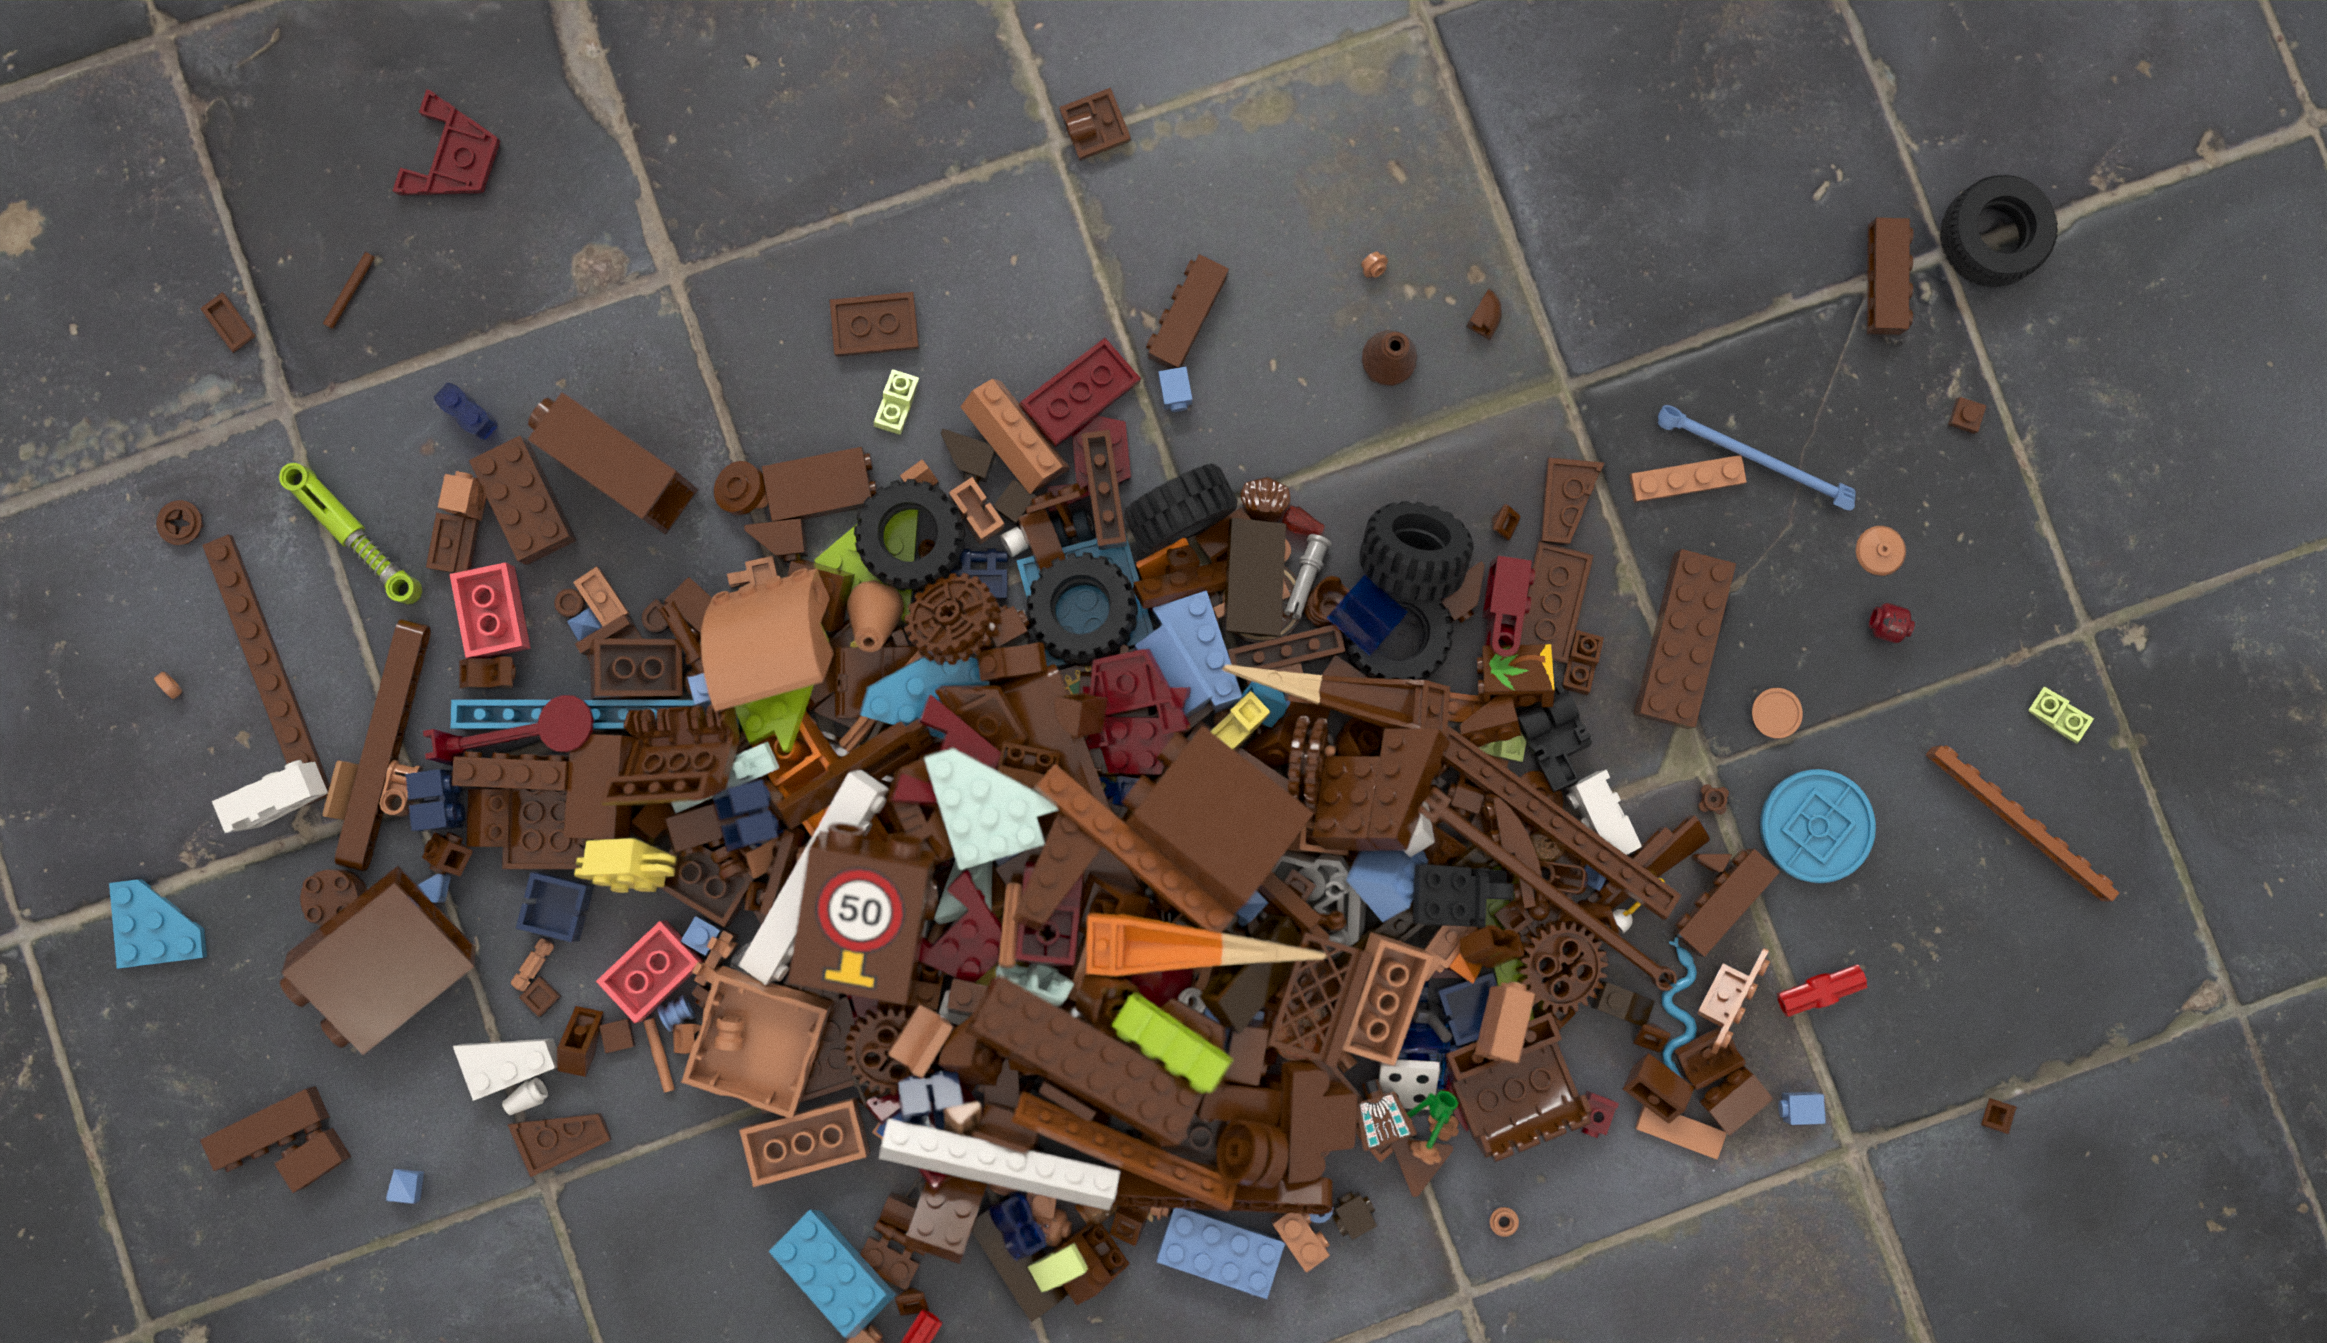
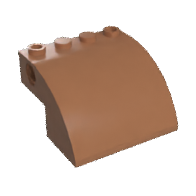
[701,568,833,712]

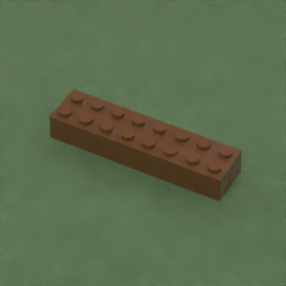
[965,975,1204,1147]

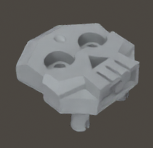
[1259,851,1366,959]

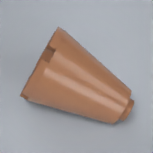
[847,580,904,652]

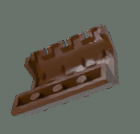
[1445,1013,1592,1162]

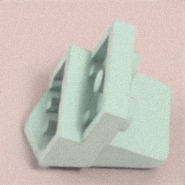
[996,963,1074,1007]

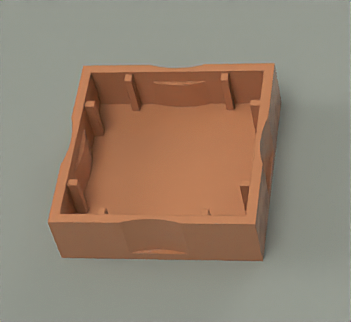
[681,966,833,1119]

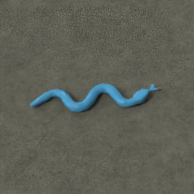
[1661,937,1697,1078]

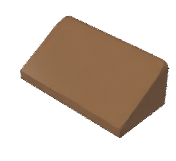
[322,760,359,820]
[944,1102,981,1137]

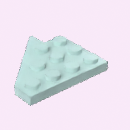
[925,748,1059,870]

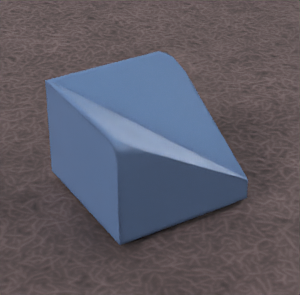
[1235,891,1268,927]
[386,1169,424,1204]

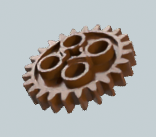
[1515,920,1608,1014]
[844,1003,940,1095]

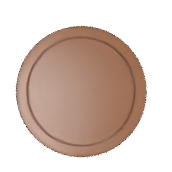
[1856,526,1906,576]
[1752,688,1803,738]

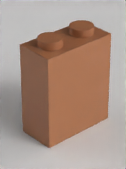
[1475,982,1535,1063]

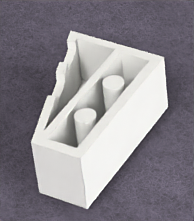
[1566,770,1642,855]
[453,1038,557,1101]

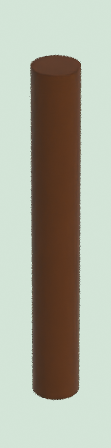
[322,252,376,329]

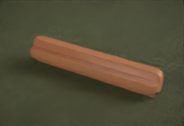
[999,883,1022,969]

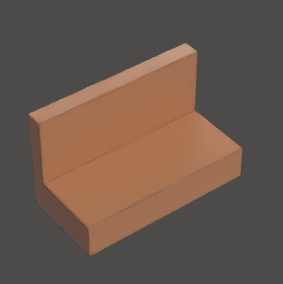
[888,1004,953,1078]

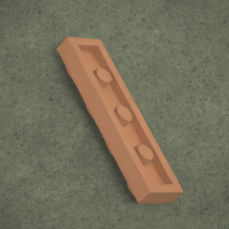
[1629,455,1747,503]

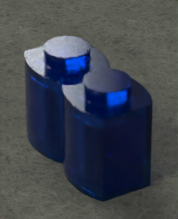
[434,382,498,440]
[990,1193,1046,1260]

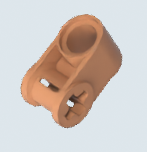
[380,760,423,817]

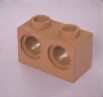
[438,471,487,521]

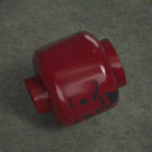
[1869,603,1915,643]

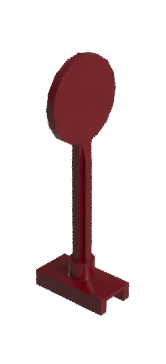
[423,695,594,766]

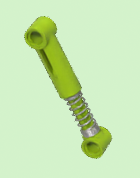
[279,463,422,605]

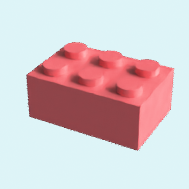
[450,562,531,659]
[596,920,705,1023]

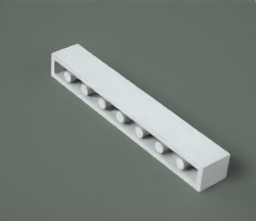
[738,770,889,985]
[879,1119,1120,1210]

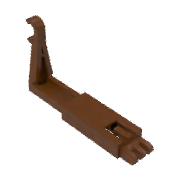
[750,718,934,830]
[1256,871,1329,952]

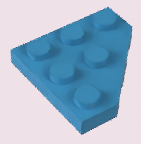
[109,879,207,969]

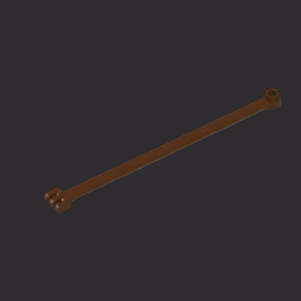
[1417,787,1677,991]

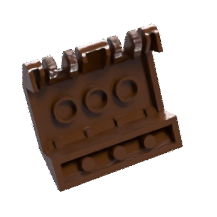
[600,705,740,806]

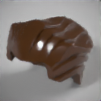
[1241,476,1290,522]
[1304,576,1353,627]

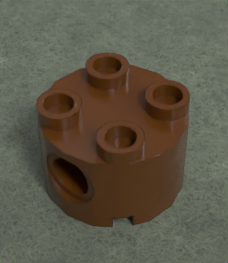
[300,869,367,926]
[1075,974,1143,1037]

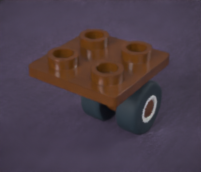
[1025,483,1095,548]

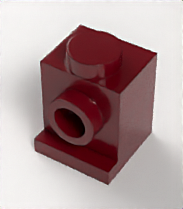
[1581,1091,1619,1138]

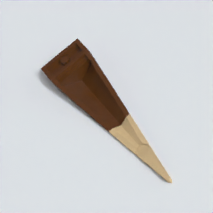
[1222,665,1450,738]

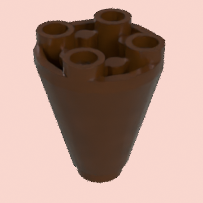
[1362,330,1418,386]

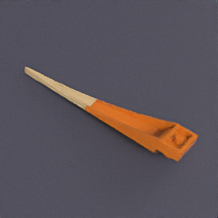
[1086,913,1326,976]

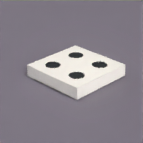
[1378,1060,1440,1110]

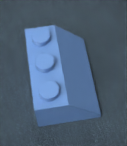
[1132,621,1214,718]
[1346,850,1428,922]

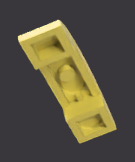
[1167,691,1271,770]

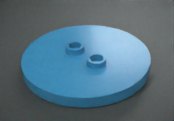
[1760,769,1876,883]

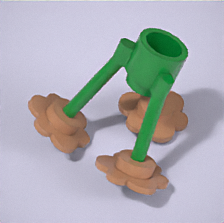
[1407,1091,1459,1164]

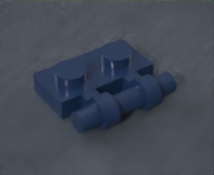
[951,548,1008,599]

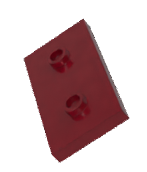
[1019,338,1141,447]

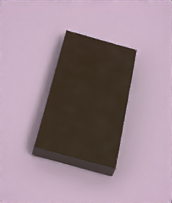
[1223,518,1286,637]

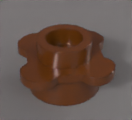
[1698,784,1729,815]

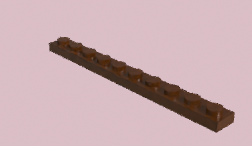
[202,534,330,806]
[1441,726,1682,920]

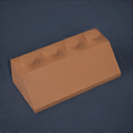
[960,379,1070,494]

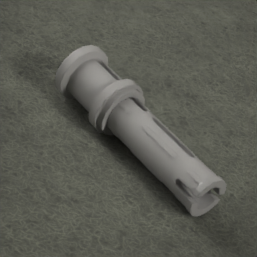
[1284,534,1332,619]

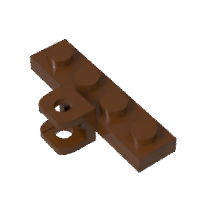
[1133,545,1227,609]

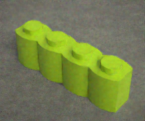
[1112,993,1233,1093]

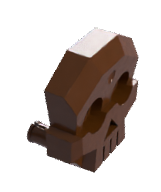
[884,759,955,865]

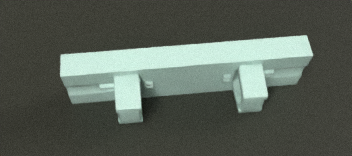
[671,742,779,813]

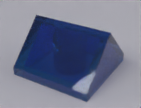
[1327,575,1408,656]

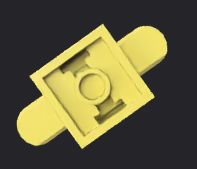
[574,838,676,893]

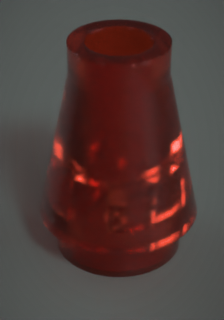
[1281,505,1325,536]

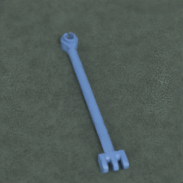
[1658,405,1856,510]

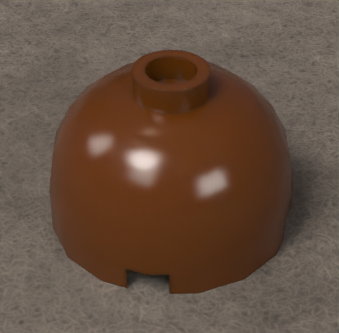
[1335,717,1384,757]

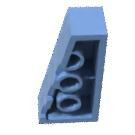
[1152,591,1242,713]

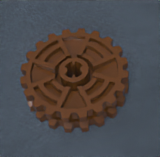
[904,573,1001,665]
[1288,716,1329,813]

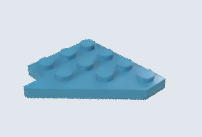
[859,656,990,739]

